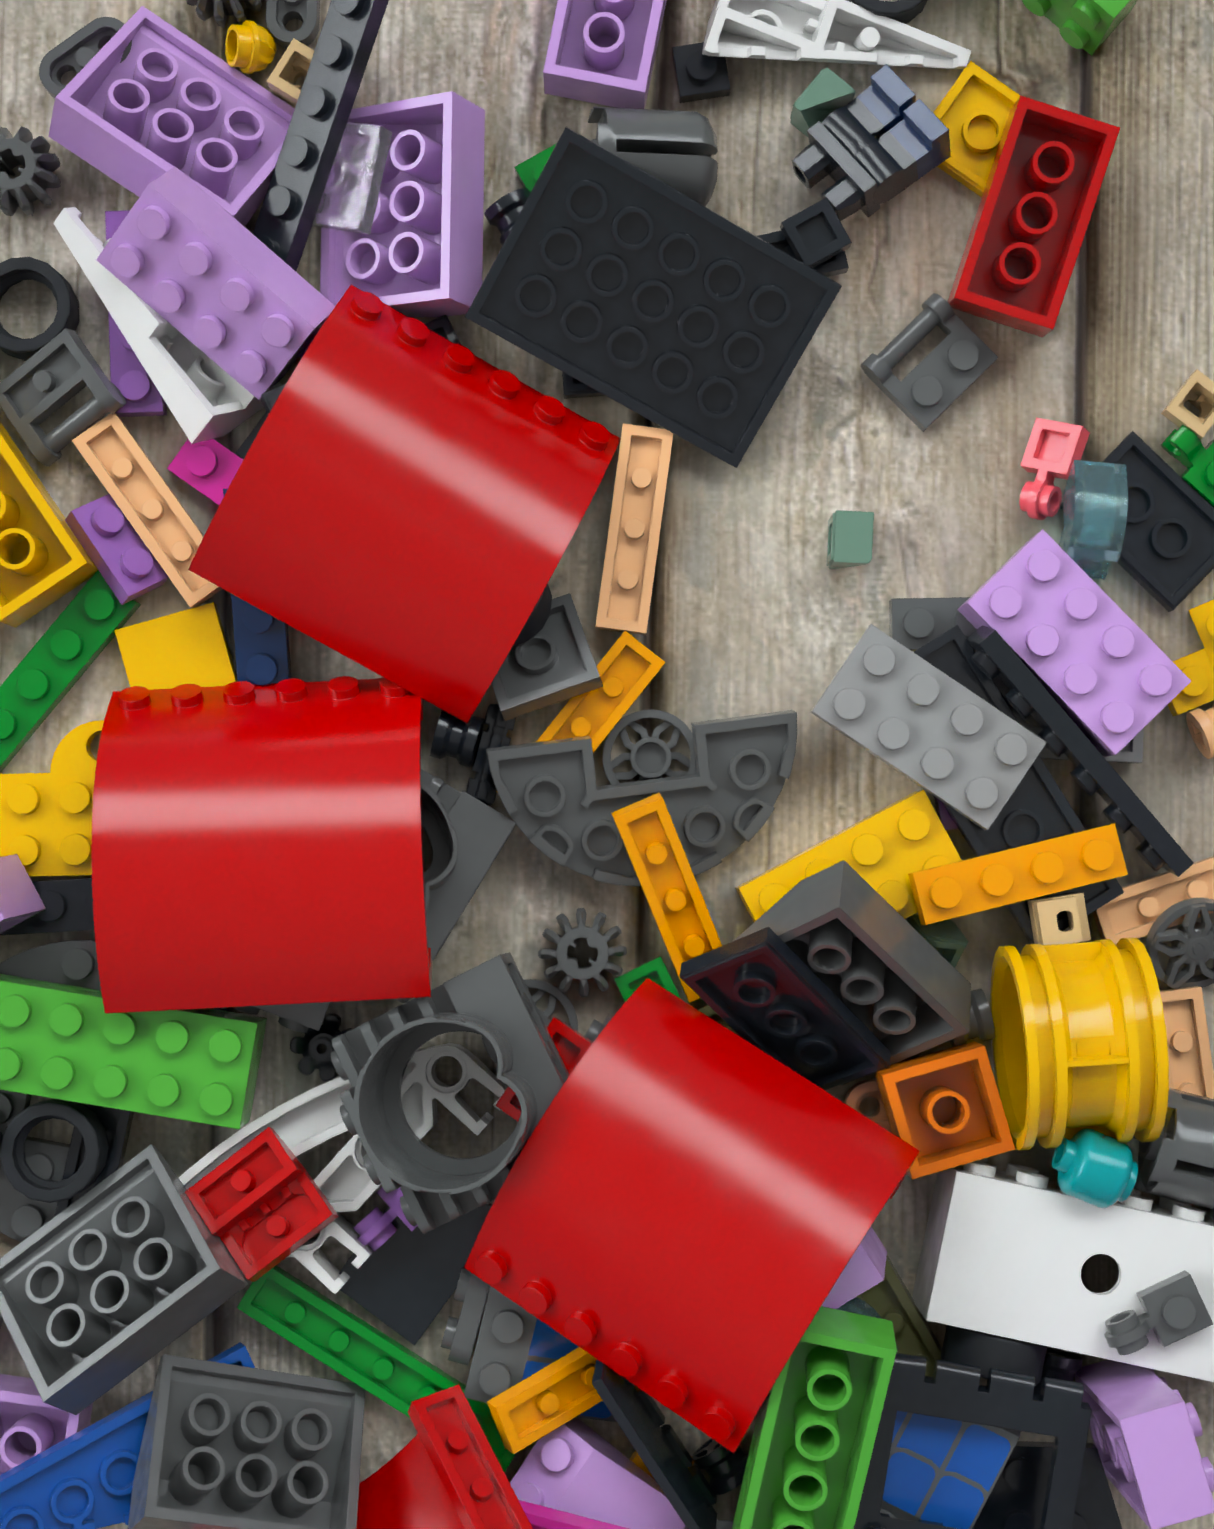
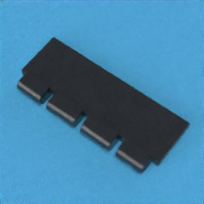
[592,1359,717,1529]

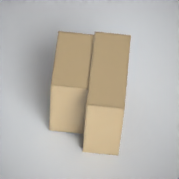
[267,38,314,107]
[1161,369,1214,439]
[1028,892,1091,945]

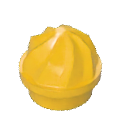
[225,20,277,74]

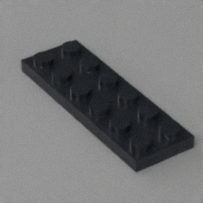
[914,625,1124,944]

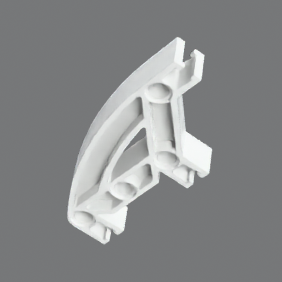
[179,1043,508,1294]

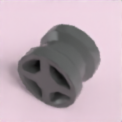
[949,988,995,1047]

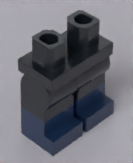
[792,64,951,221]

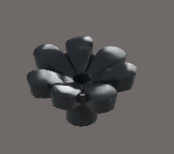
[290,1013,352,1082]

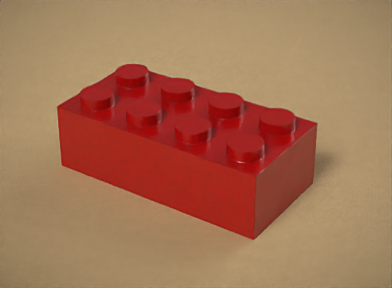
[948,95,1120,337]

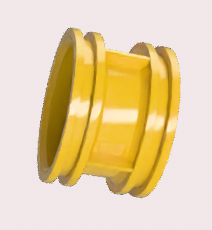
[990,938,1169,1150]

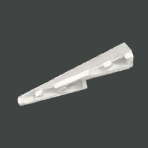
[702,0,971,70]
[53,207,282,444]

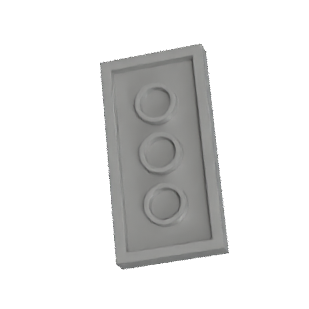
[810,624,1047,830]

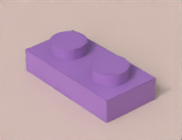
[65,494,169,605]

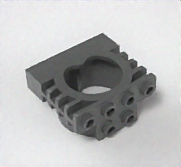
[396,769,516,1004]
[331,952,569,1234]

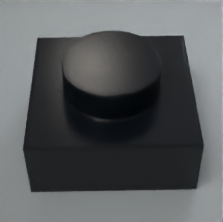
[672,42,730,103]
[780,197,852,268]

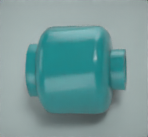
[1052,1128,1138,1209]

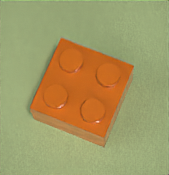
[874,1041,1015,1179]

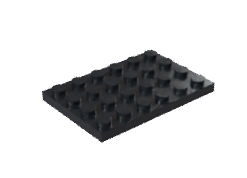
[465,127,842,468]

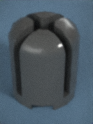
[588,107,718,207]
[1133,1088,1214,1209]

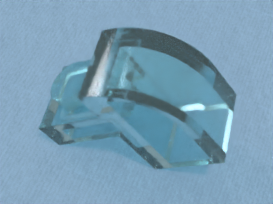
[1058,460,1128,580]

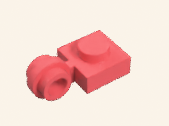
[1019,418,1090,520]

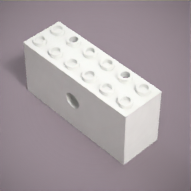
[912,1158,1214,1382]

